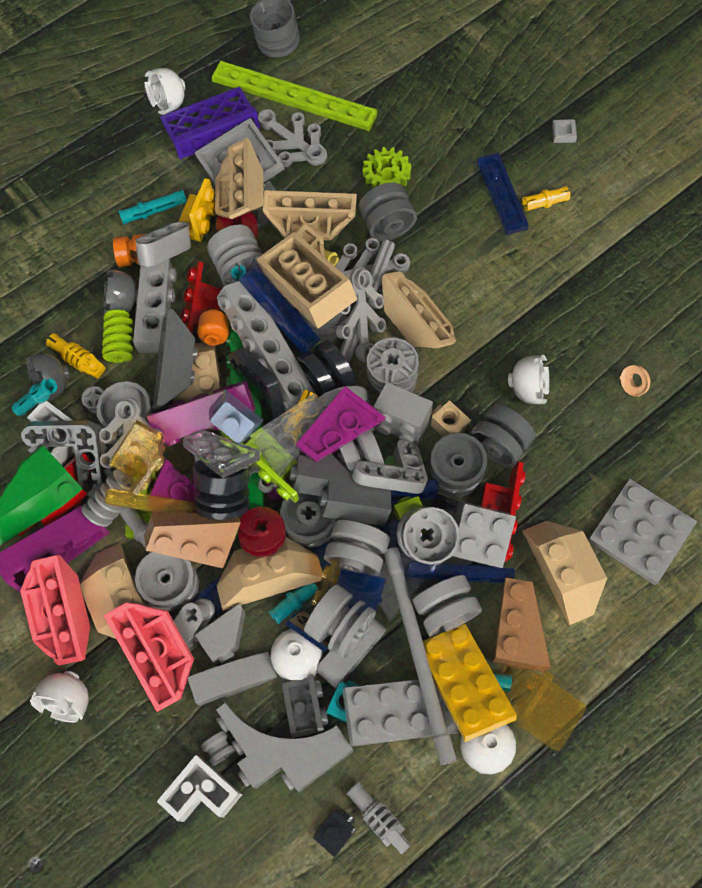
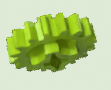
[363,147,411,189]

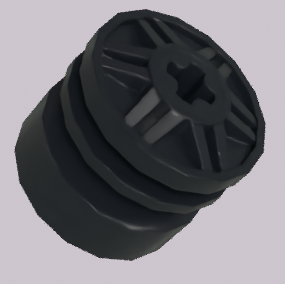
[193,454,250,520]

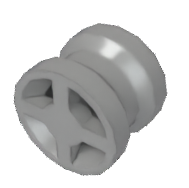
[81,386,104,416]
[201,731,236,766]

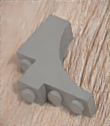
[216,703,353,792]

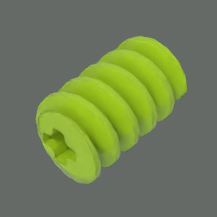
[102,310,134,363]

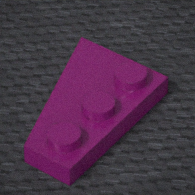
[296,386,386,463]
[144,459,197,513]

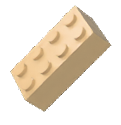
[256,231,357,328]

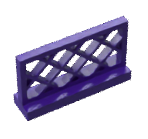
[160,87,260,159]

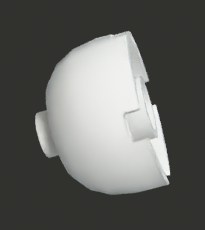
[145,68,185,115]
[508,355,549,404]
[271,628,324,682]
[30,671,89,723]
[460,724,516,775]

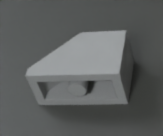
[195,604,246,666]

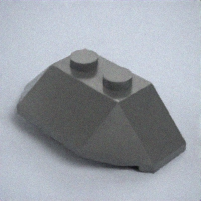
[151,309,197,411]

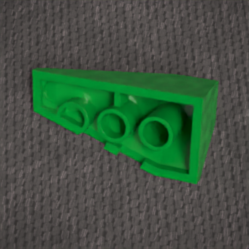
[0,444,83,545]

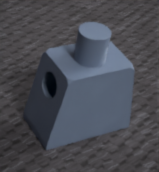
[209,389,263,444]

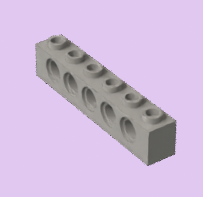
[217,278,318,422]

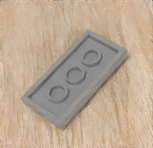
[342,680,459,747]

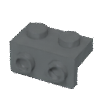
[282,674,328,739]

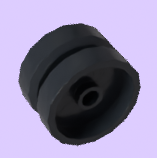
[297,339,356,397]

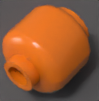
[197,309,230,346]

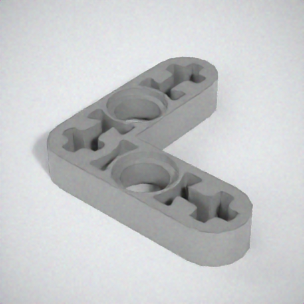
[352,440,428,494]

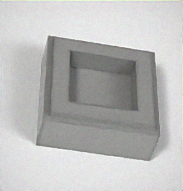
[552,120,577,143]

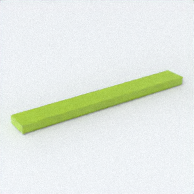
[212,61,377,131]

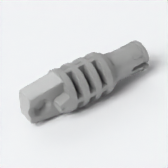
[346,782,411,854]

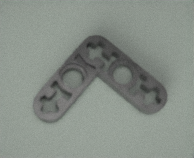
[21,420,104,492]

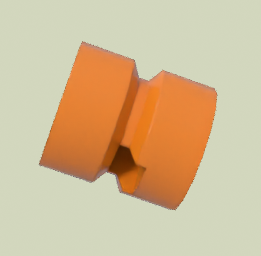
[113,233,147,267]

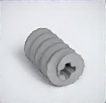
[82,469,138,527]

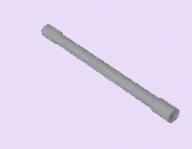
[384,548,457,765]

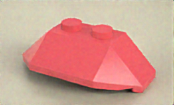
[20,555,90,666]
[104,602,194,712]

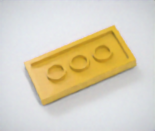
[423,624,517,742]

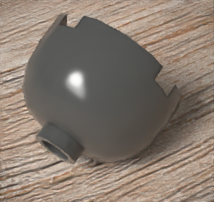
[103,269,138,316]
[26,354,70,401]

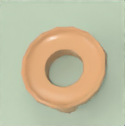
[620,365,651,397]

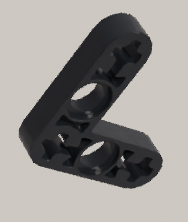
[228,348,287,434]

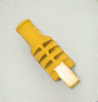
[46,333,106,379]

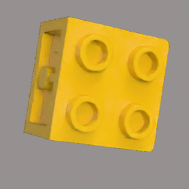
[178,178,216,242]

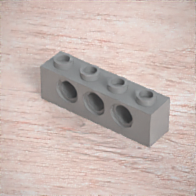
[133,259,177,353]

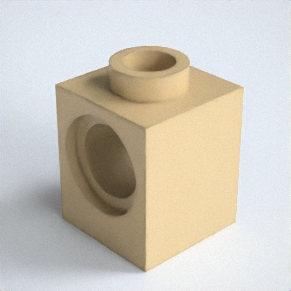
[431,400,471,437]

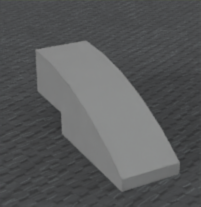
[187,652,277,706]

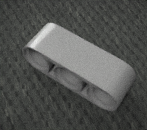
[135,222,191,267]
[316,619,386,689]

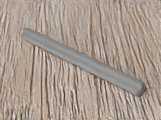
[340,240,395,364]

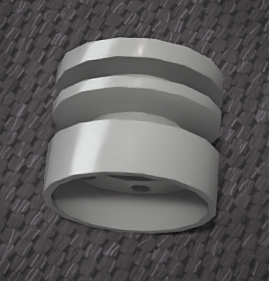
[207,225,263,285]
[367,338,419,397]
[396,506,460,565]
[304,584,376,659]

